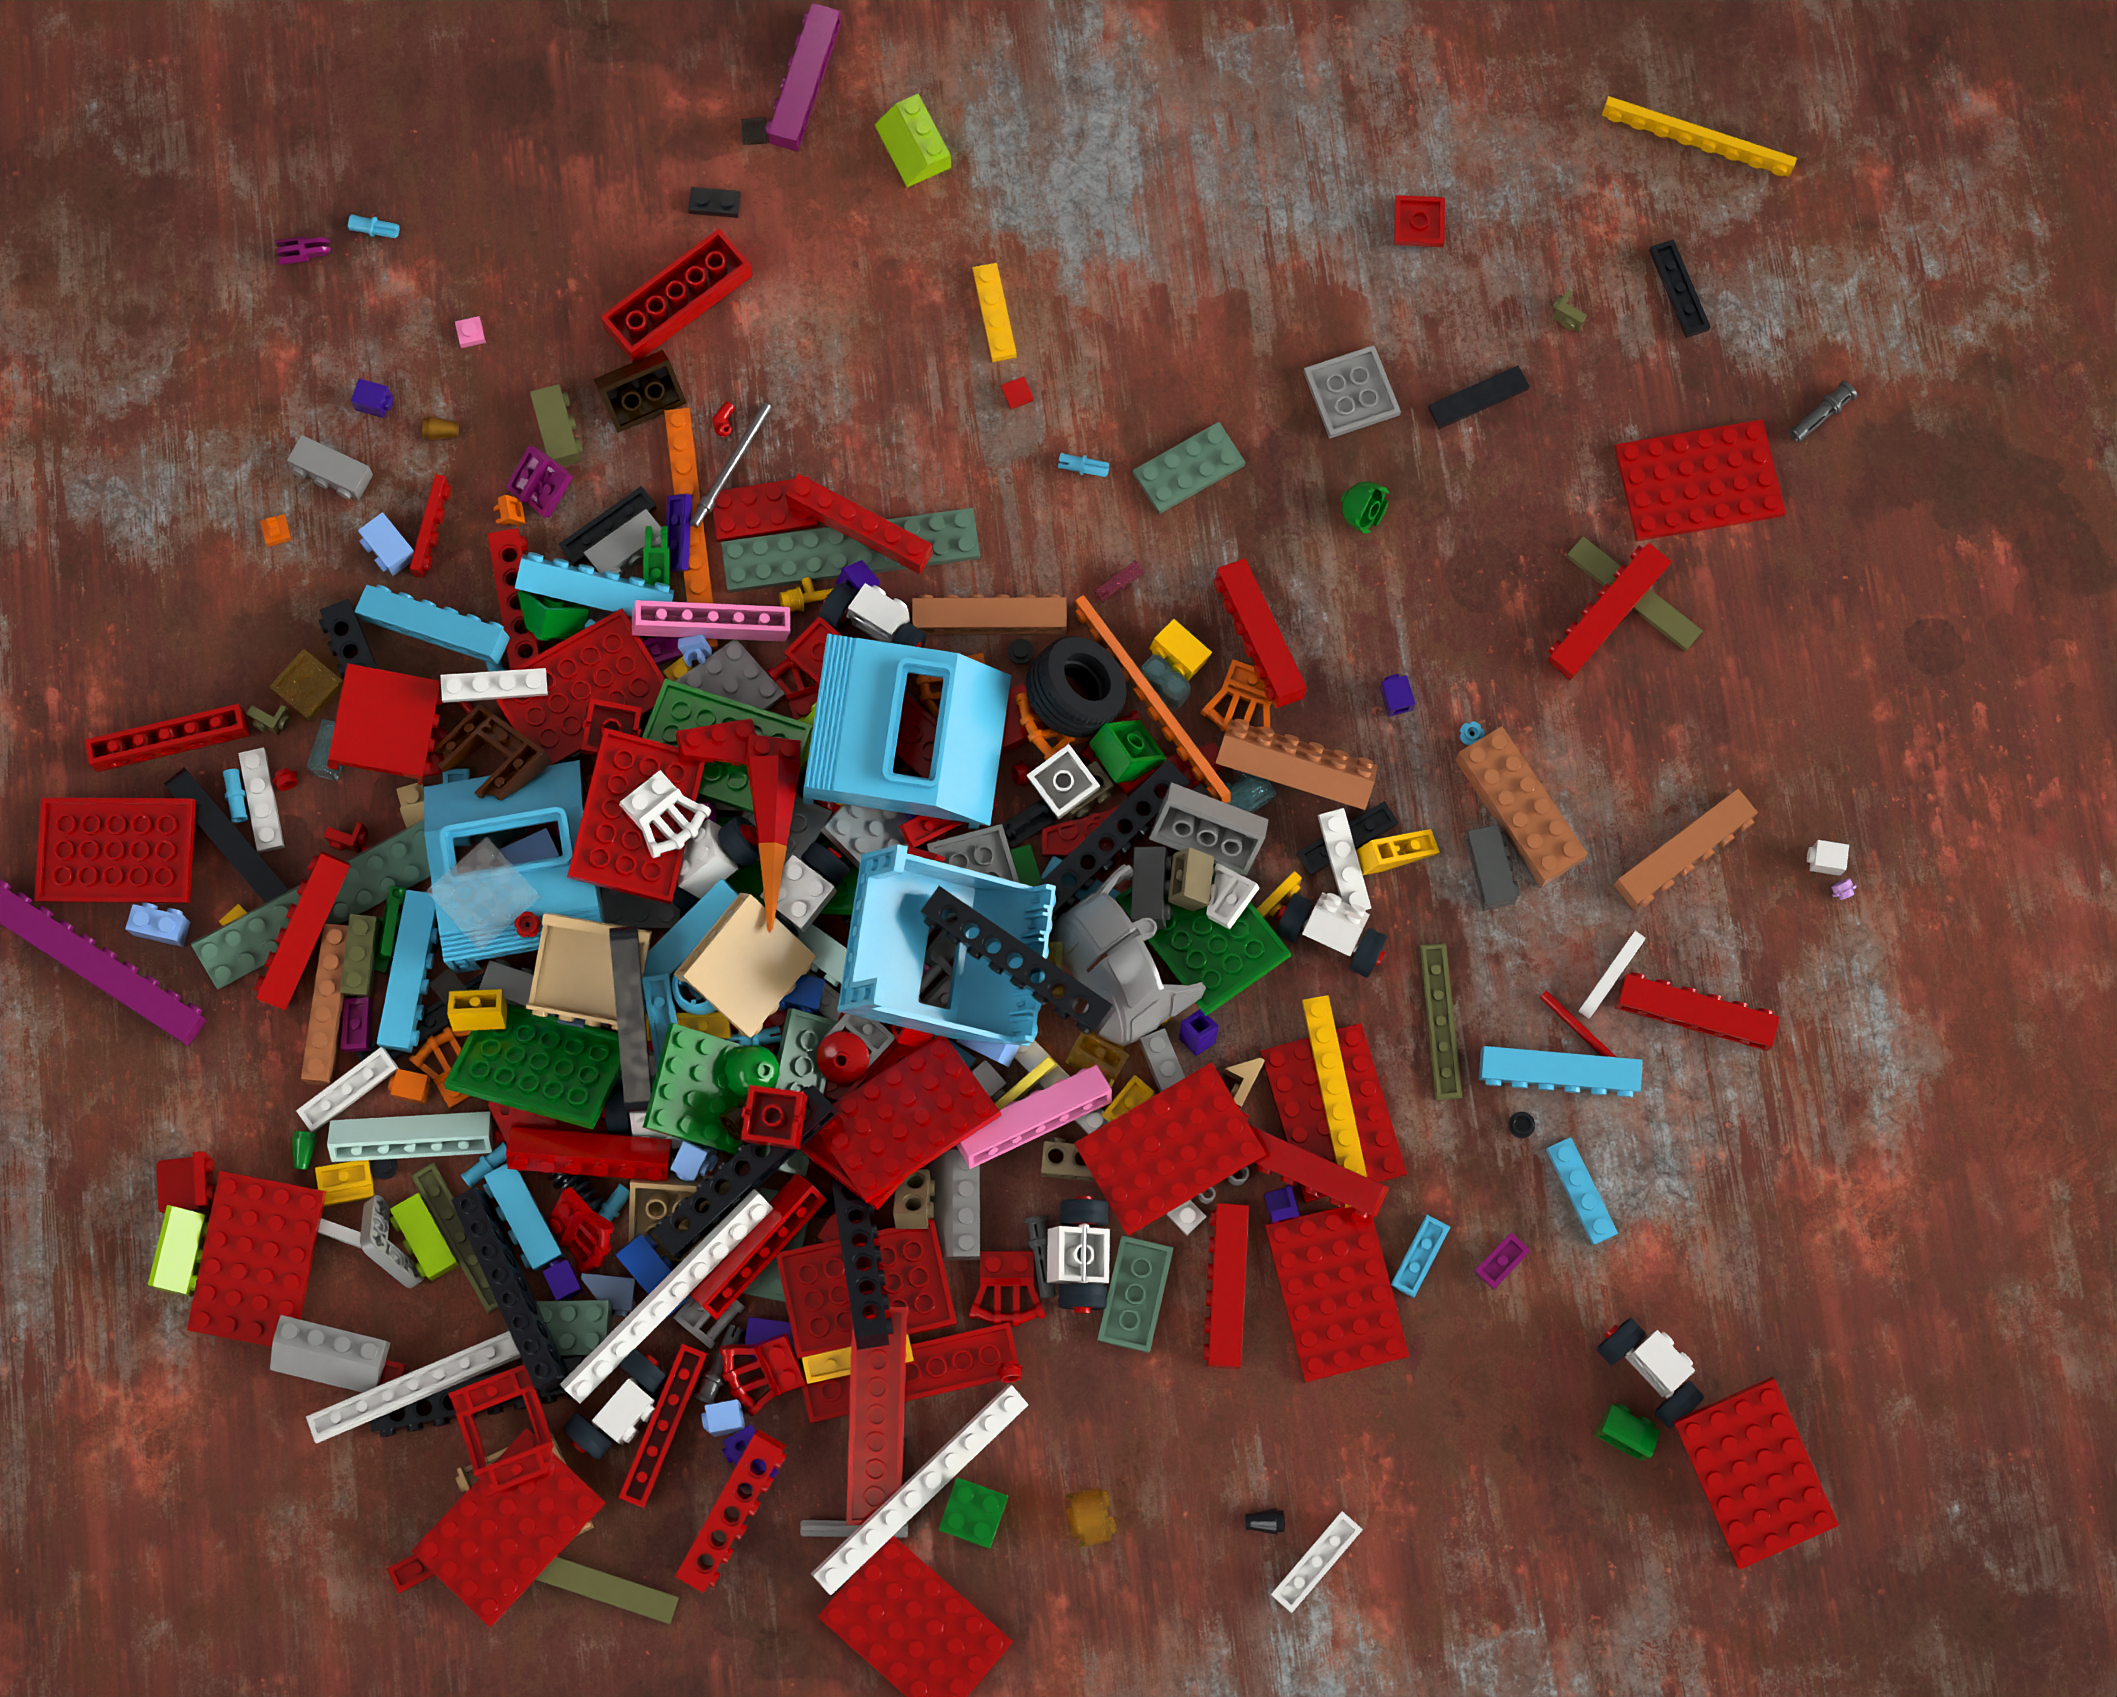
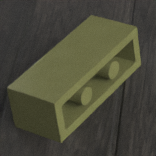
[530,384,583,466]
[340,914,382,999]

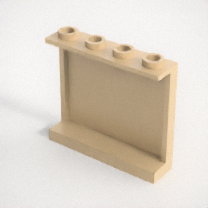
[674,893,816,1038]
[526,912,652,1030]

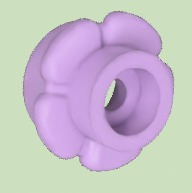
[1831,878,1857,900]

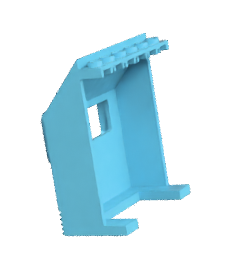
[803,634,1011,830]
[424,760,605,974]
[837,844,1056,1047]

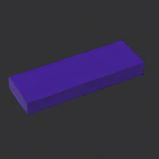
[666,494,692,573]

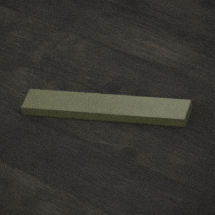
[1566,536,1703,652]
[1419,943,1462,1101]
[410,1162,499,1314]
[536,1557,679,1624]

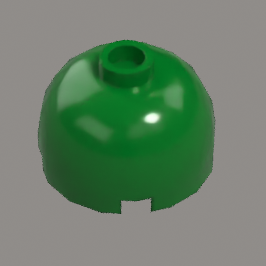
[1341,481,1389,533]
[724,1045,780,1097]

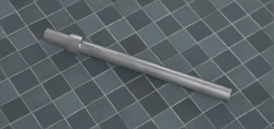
[689,402,772,528]

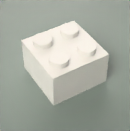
[1027,744,1100,820]

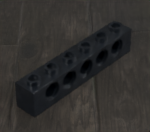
[319,598,378,679]

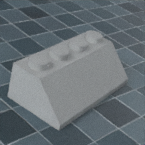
[1149,782,1268,876]
[927,1150,980,1261]
[270,1315,391,1393]

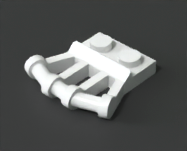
[619,770,711,858]

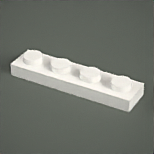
[440,668,548,703]
[238,747,285,853]
[1317,808,1371,910]
[296,1047,399,1132]
[1271,1511,1363,1613]

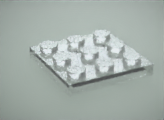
[426,837,541,951]

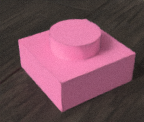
[455,316,486,348]

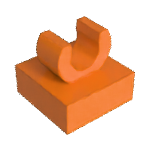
[493,495,525,526]
[260,514,292,547]

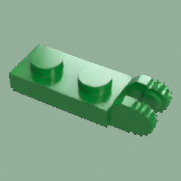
[643,526,670,586]

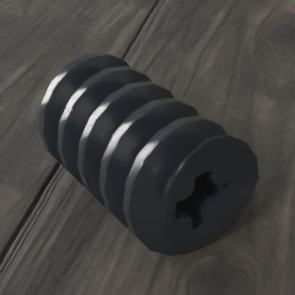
[548,1173,603,1213]

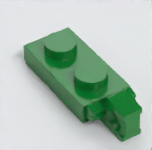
[377,885,406,960]

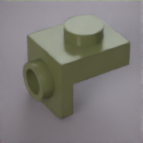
[1552,289,1587,333]
[246,705,291,735]

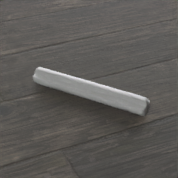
[800,1520,908,1538]

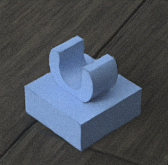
[678,634,712,667]

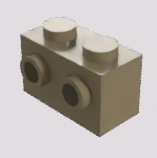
[1168,847,1214,911]

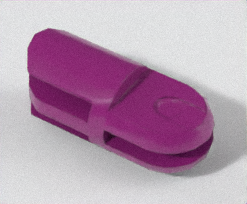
[275,236,331,265]

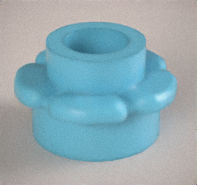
[1460,721,1485,746]

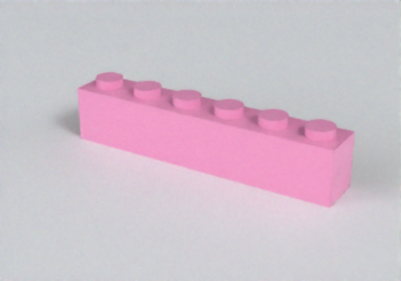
[632,600,790,642]
[956,1065,1112,1169]

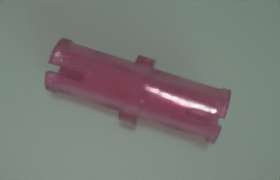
[1093,560,1144,603]

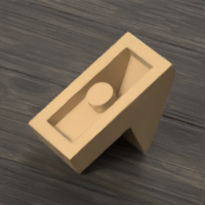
[396,783,424,828]
[1224,1058,1265,1109]

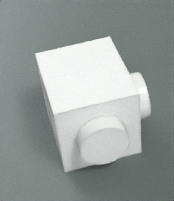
[1807,840,1849,876]

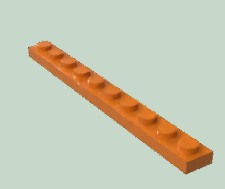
[664,408,719,650]
[1074,595,1231,803]

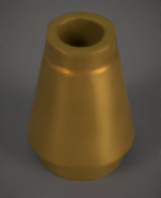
[422,415,459,441]

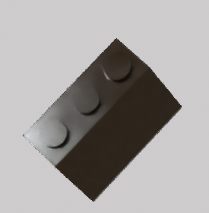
[593,349,687,433]

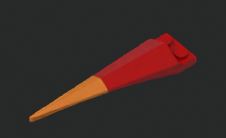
[746,734,801,933]

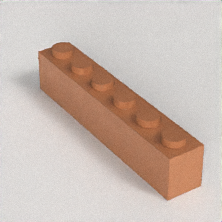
[912,594,1067,635]
[1614,789,1758,909]
[301,924,348,1086]

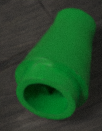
[291,1130,318,1170]

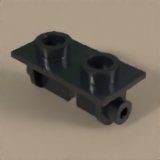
[1002,799,1056,847]

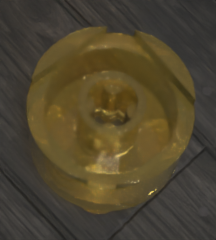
[1065,1487,1117,1548]

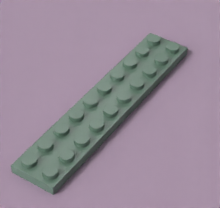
[721,508,980,593]
[191,819,431,990]

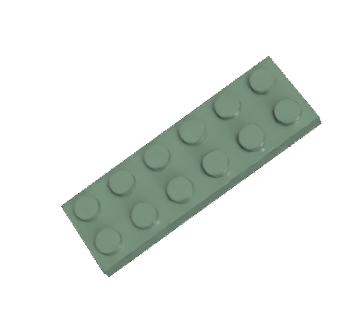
[759,1008,838,1177]

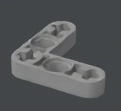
[360,1195,424,1289]

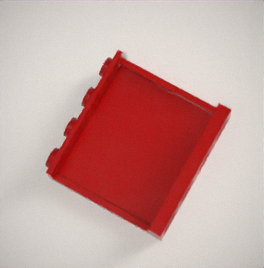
[327,663,442,785]

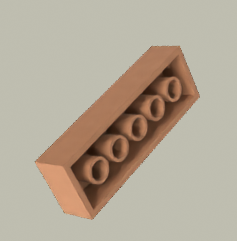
[1216,719,1378,810]
[1455,726,1588,888]

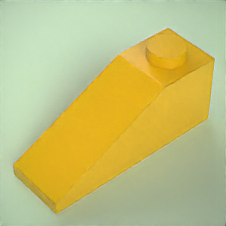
[1356,829,1440,875]

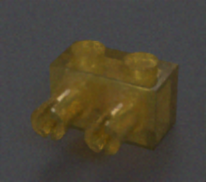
[1065,1032,1129,1087]

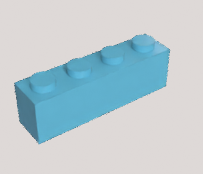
[483,1163,565,1272]

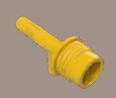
[779,577,834,612]

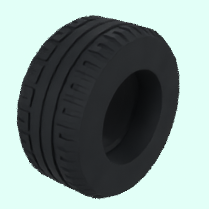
[1026,636,1126,738]

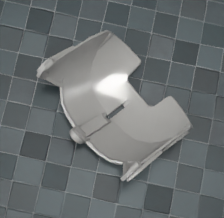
[1048,864,1206,1047]

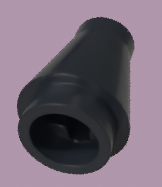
[1245,1508,1285,1535]

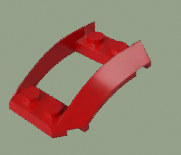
[448,1364,554,1492]

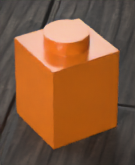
[388,1069,432,1105]

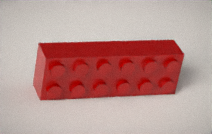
[600,228,753,362]

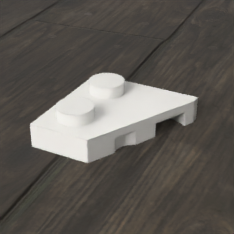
[1206,863,1259,929]

